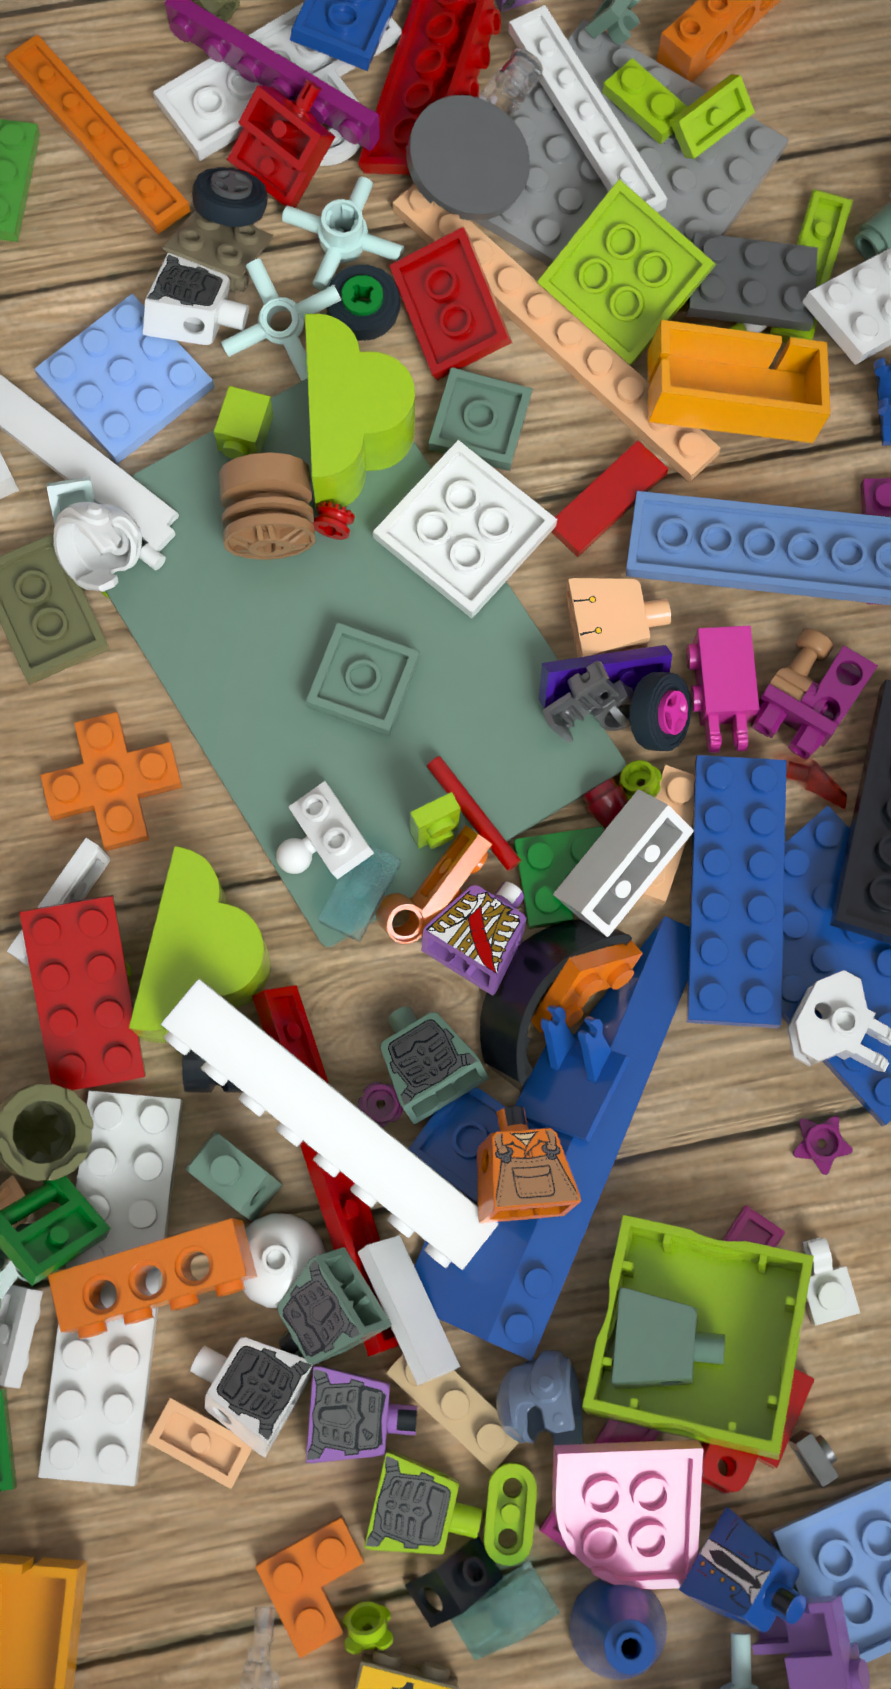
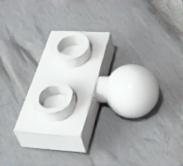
[276,781,374,879]

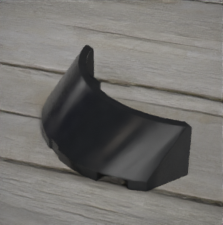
[480,919,632,1091]

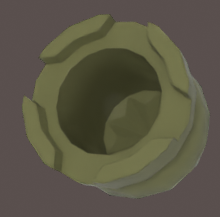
[0,1084,93,1181]

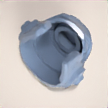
[496,1350,584,1445]

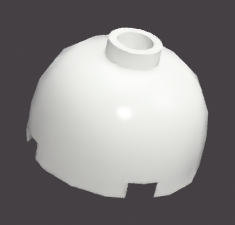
[242,1213,326,1308]

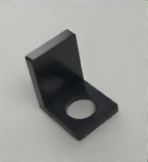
[405,1536,503,1628]

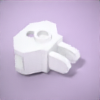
[787,970,891,1072]

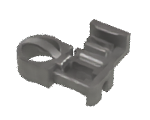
[542,661,634,743]

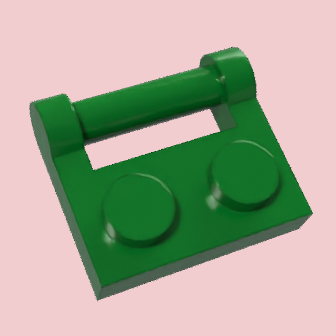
[0,1175,111,1286]

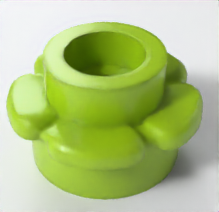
[619,760,662,800]

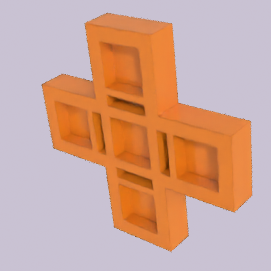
[40,712,183,851]

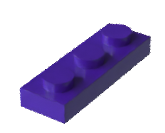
[539,645,673,709]

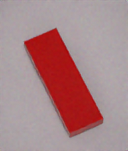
[551,441,669,557]

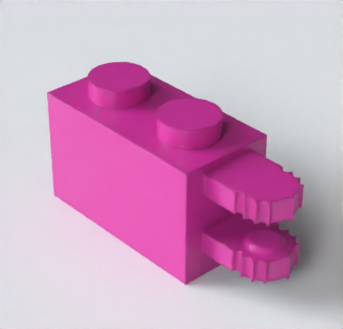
[686,626,759,753]

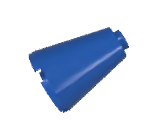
[570,1579,667,1680]

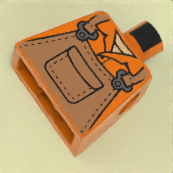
[477,1106,581,1223]

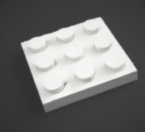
[373,440,557,619]

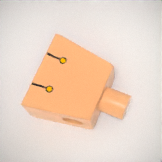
[565,578,671,658]

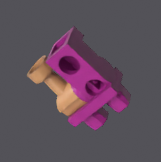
[752,628,878,760]

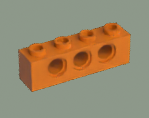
[656,0,781,82]
[48,1218,257,1339]

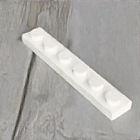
[509,5,667,212]

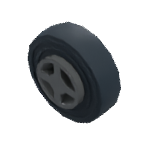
[192,167,268,227]

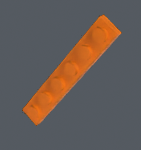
[5,34,190,234]

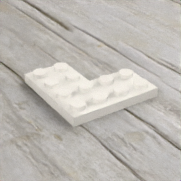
[802,249,891,365]

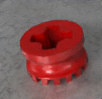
[312,502,355,540]

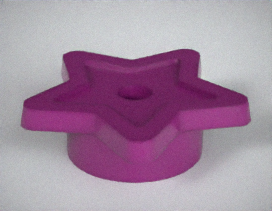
[793,1116,853,1175]

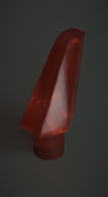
[786,760,847,810]

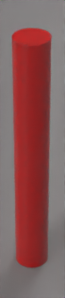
[426,756,522,872]

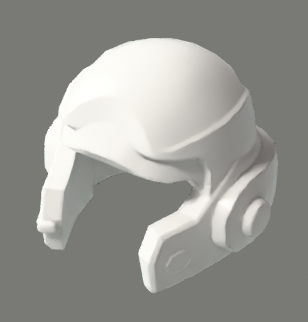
[53,501,142,592]

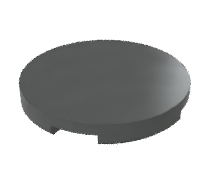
[406,95,530,221]

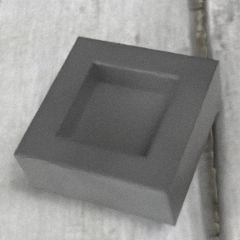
[788,1430,839,1487]

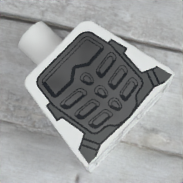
[143,253,249,345]
[190,1337,313,1457]

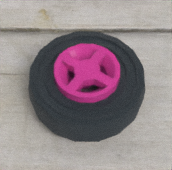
[630,672,692,751]

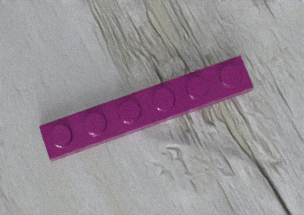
[165,0,380,151]

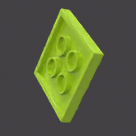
[537,179,717,366]

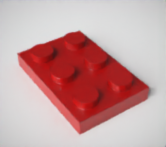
[389,227,513,380]

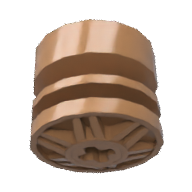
[218,452,316,560]

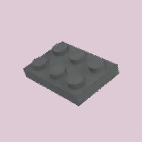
[686,232,818,331]

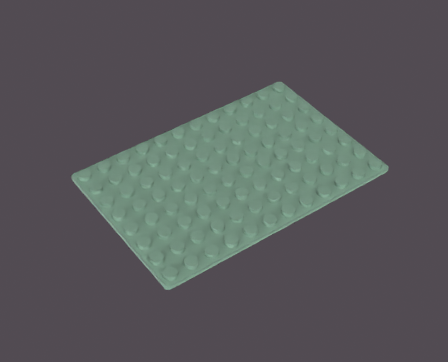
[105,378,626,948]

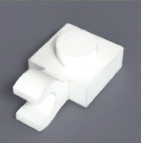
[802,1237,860,1326]

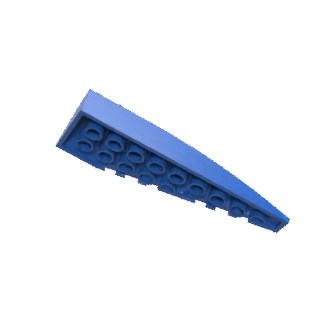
[414,916,689,1361]

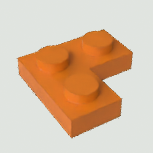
[531,940,643,1034]
[255,1516,365,1658]

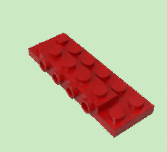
[358,0,502,175]

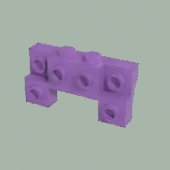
[752,1595,870,1689]

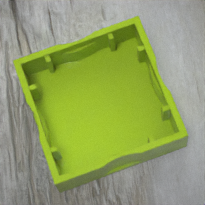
[582,1215,814,1460]

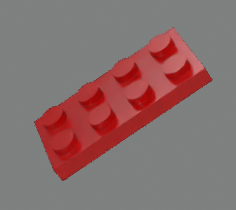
[19,895,146,1091]

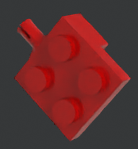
[227,80,336,208]

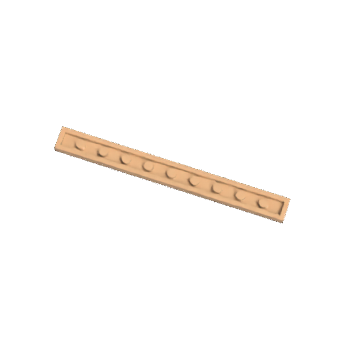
[393,184,721,483]

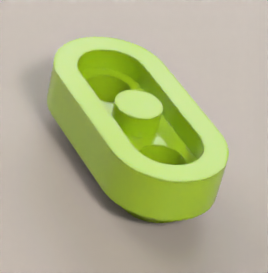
[483,1462,537,1566]

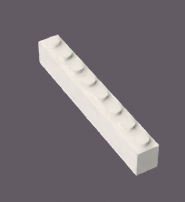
[161,979,498,1270]

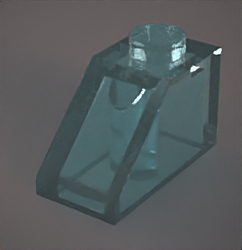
[450,1560,560,1661]

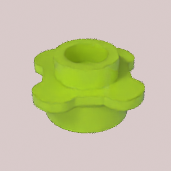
[343,1602,393,1654]

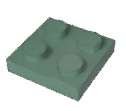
[428,367,533,471]
[306,622,420,736]

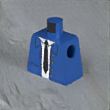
[679,1507,806,1633]

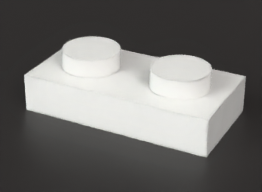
[0,1284,43,1388]

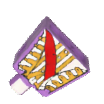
[421,882,527,996]

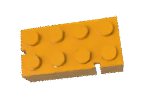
[647,320,831,443]
[0,1554,88,1689]

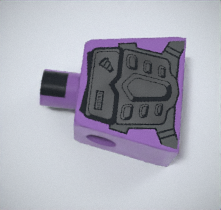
[306,1365,417,1463]

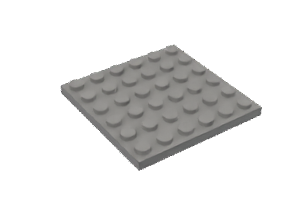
[475,19,789,266]

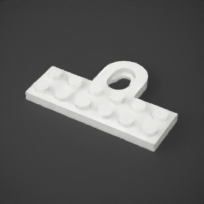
[153,3,401,166]

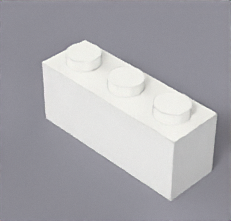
[553,789,694,937]

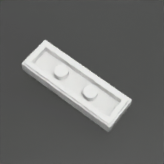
[7,838,110,967]
[358,1235,460,1386]

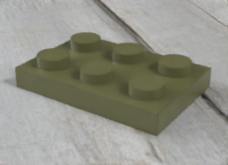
[0,533,110,685]

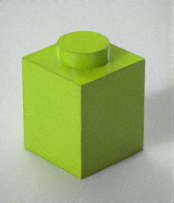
[214,386,274,459]

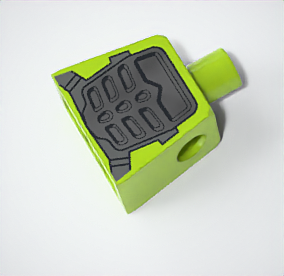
[364,1449,483,1555]

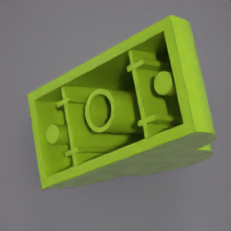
[305,314,415,512]
[129,846,271,1043]

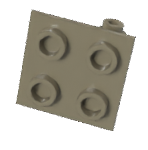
[163,210,273,293]

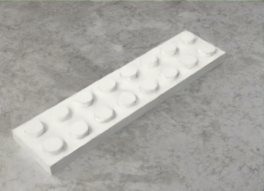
[38,1091,183,1486]

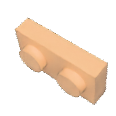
[147,1397,253,1489]

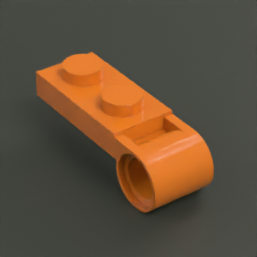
[376,825,492,944]

